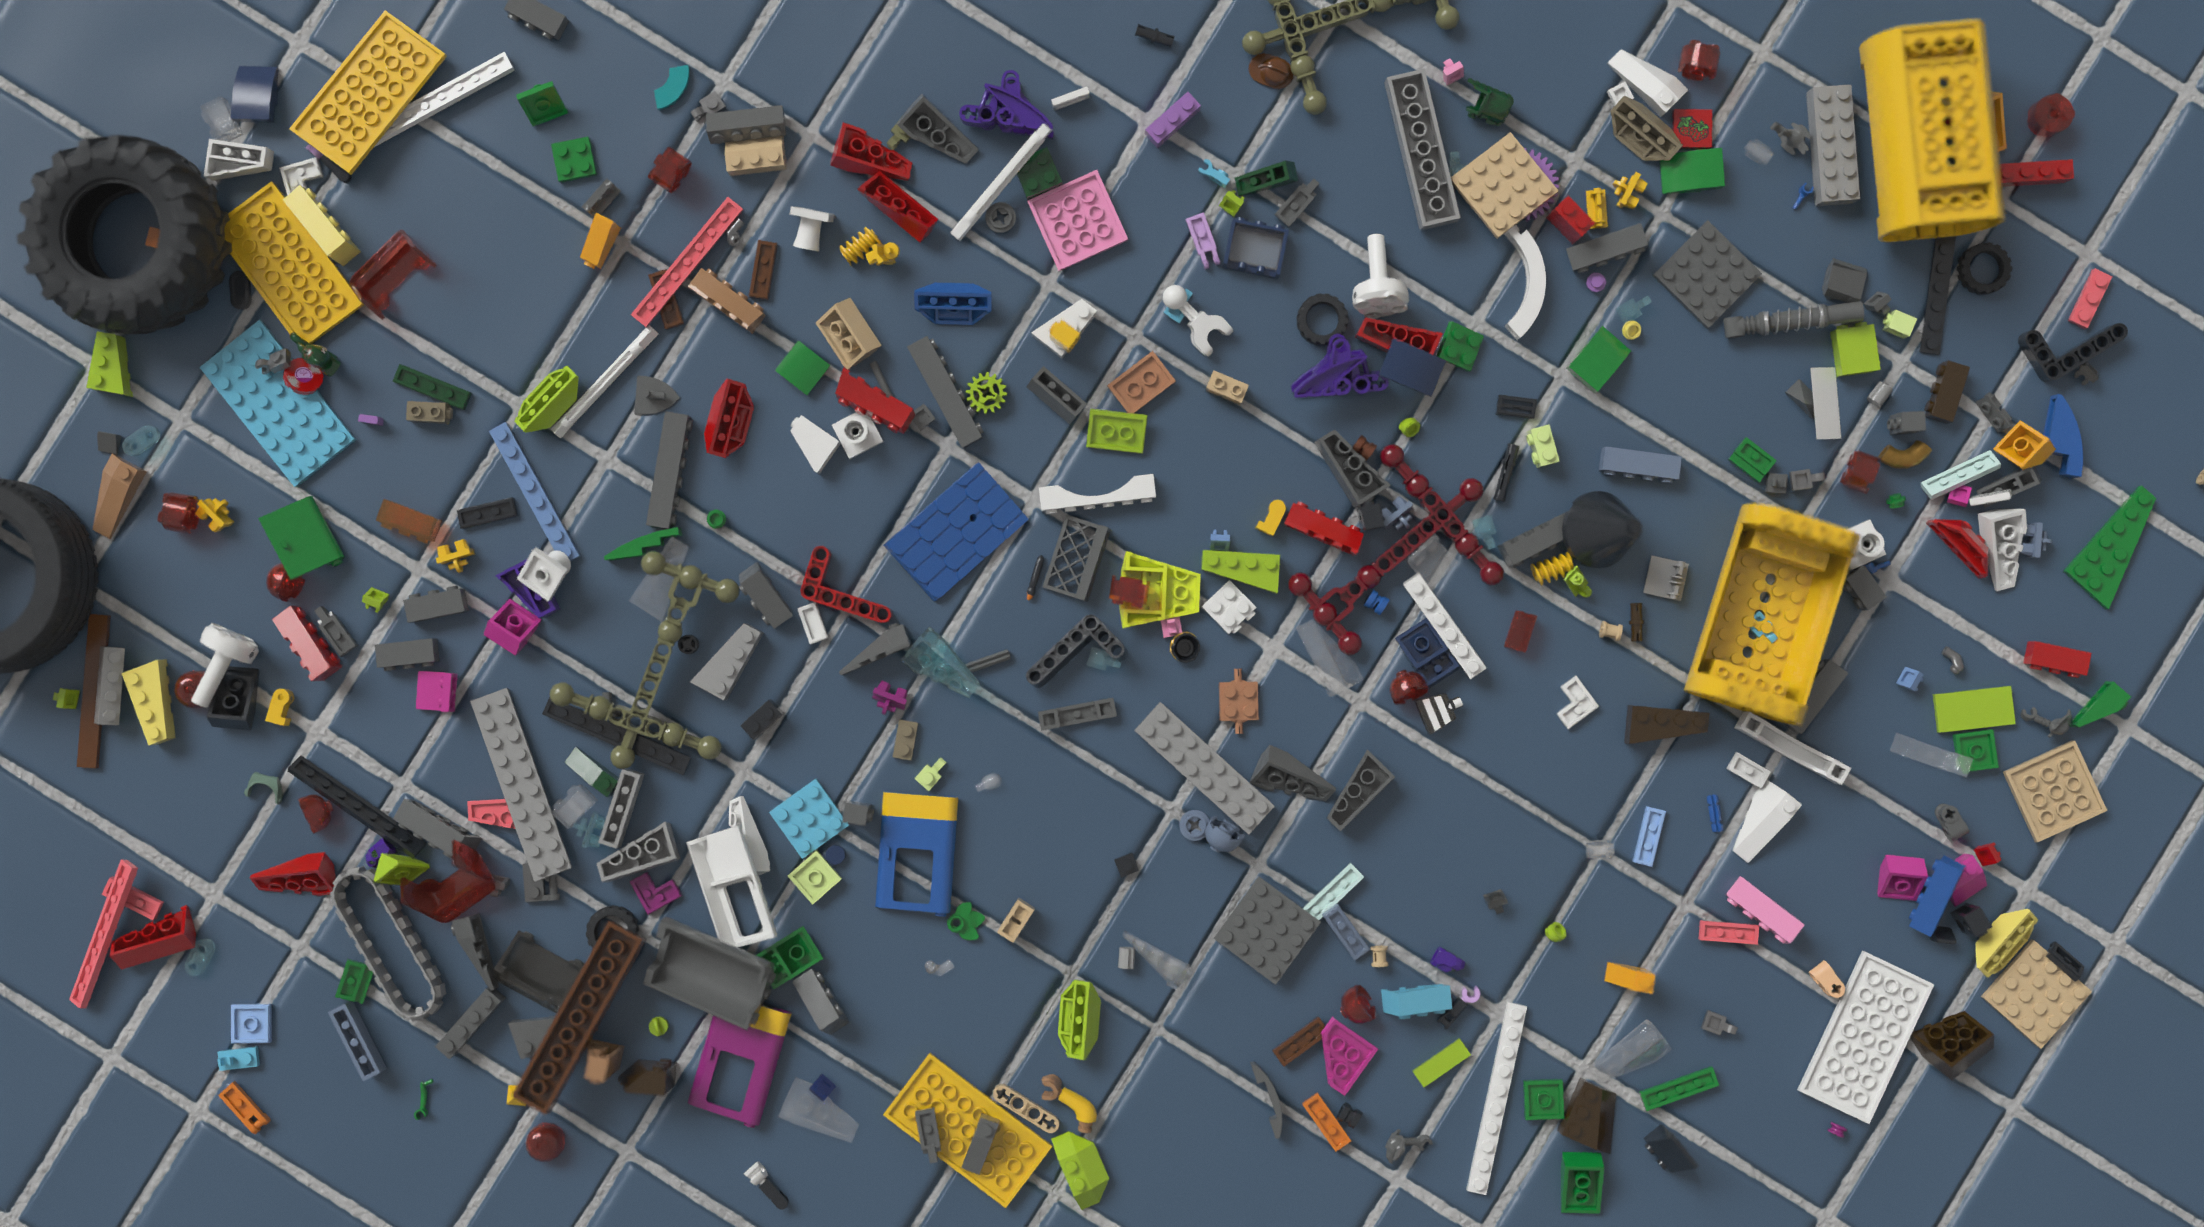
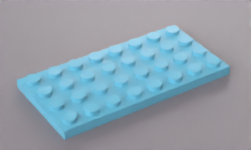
[199,320,356,487]

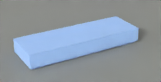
[1632,806,1666,867]

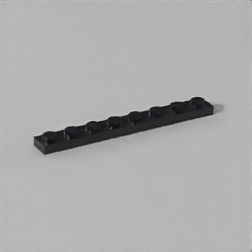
[1920,236,1956,355]
[542,697,692,775]
[287,755,427,859]

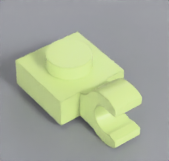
[915,757,946,791]

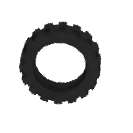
[1956,242,2013,295]
[1296,293,1348,346]
[586,905,639,950]

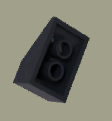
[207,666,259,730]
[1643,1124,1699,1173]

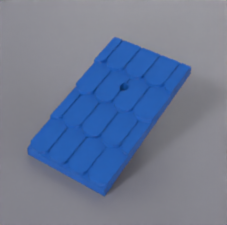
[883,462,1029,601]

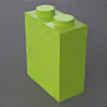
[1830,322,1881,377]

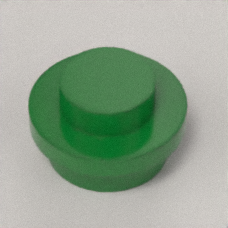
[1886,493,1906,508]
[707,510,726,529]

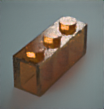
[376,499,443,544]

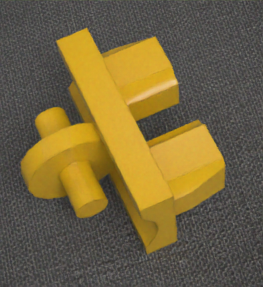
[1613,172,1648,209]
[865,242,900,266]
[195,498,234,532]
[436,539,475,573]

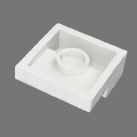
[1202,580,1256,634]

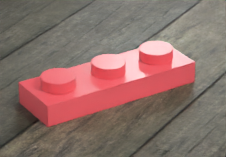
[2068,268,2112,329]
[102,876,164,920]
[1698,920,1759,945]

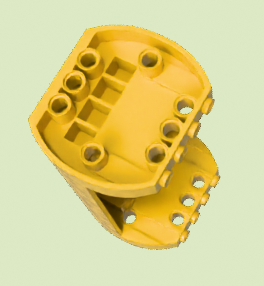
[1859,19,2005,243]
[1683,504,1861,726]

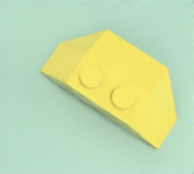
[1975,909,2038,978]

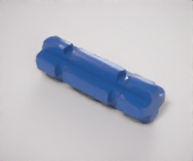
[1707,794,1723,832]

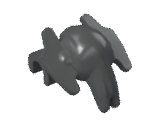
[1770,121,1812,155]
[2020,707,2072,738]
[1385,1129,1433,1164]

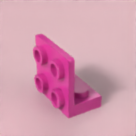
[416,671,458,712]

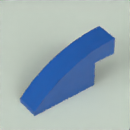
[2043,394,2083,478]

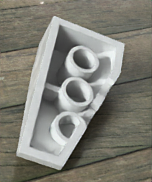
[1607,49,1688,118]
[1978,509,2027,591]
[1732,780,1802,863]
[729,796,770,875]

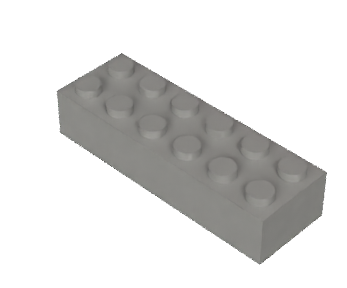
[1806,85,1860,206]

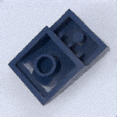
[231,66,278,123]
[1378,339,1446,397]
[1395,618,1460,690]

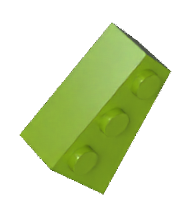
[86,331,133,397]

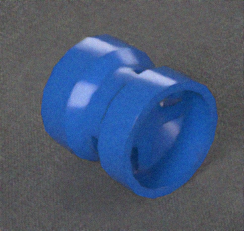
[1363,589,1390,615]

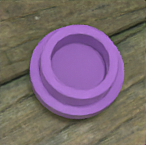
[1586,273,1606,292]

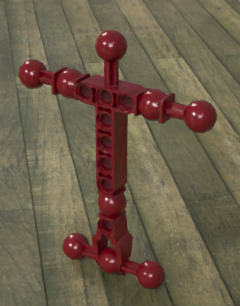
[1288,444,1504,655]

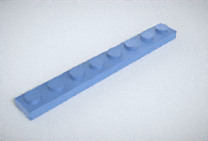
[489,422,581,562]

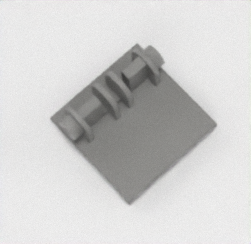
[1643,556,1689,601]

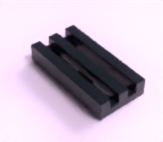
[1496,395,1537,419]
[2046,941,2084,981]

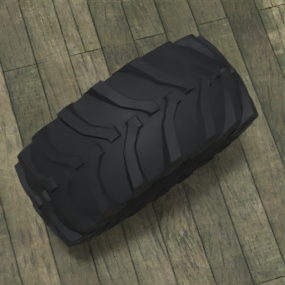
[16,135,232,334]

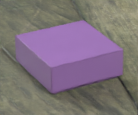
[358,414,384,426]

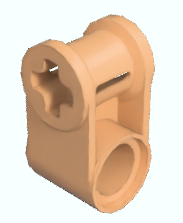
[1808,960,1845,998]

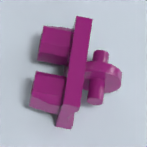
[872,681,907,715]

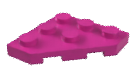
[1321,1017,1378,1096]

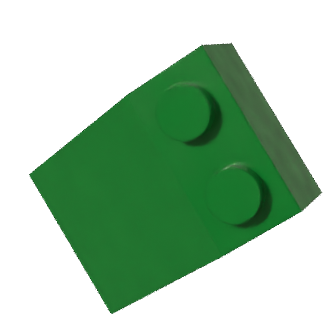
[1561,1152,1604,1214]

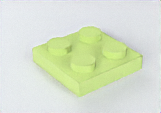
[788,850,842,905]

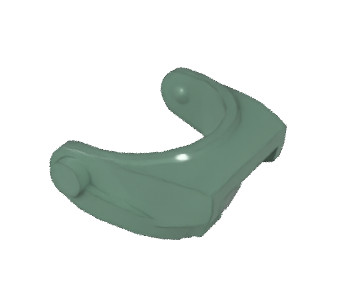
[244,772,283,804]

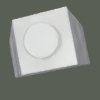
[790,415,841,474]

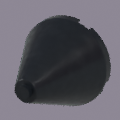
[1562,491,1642,568]

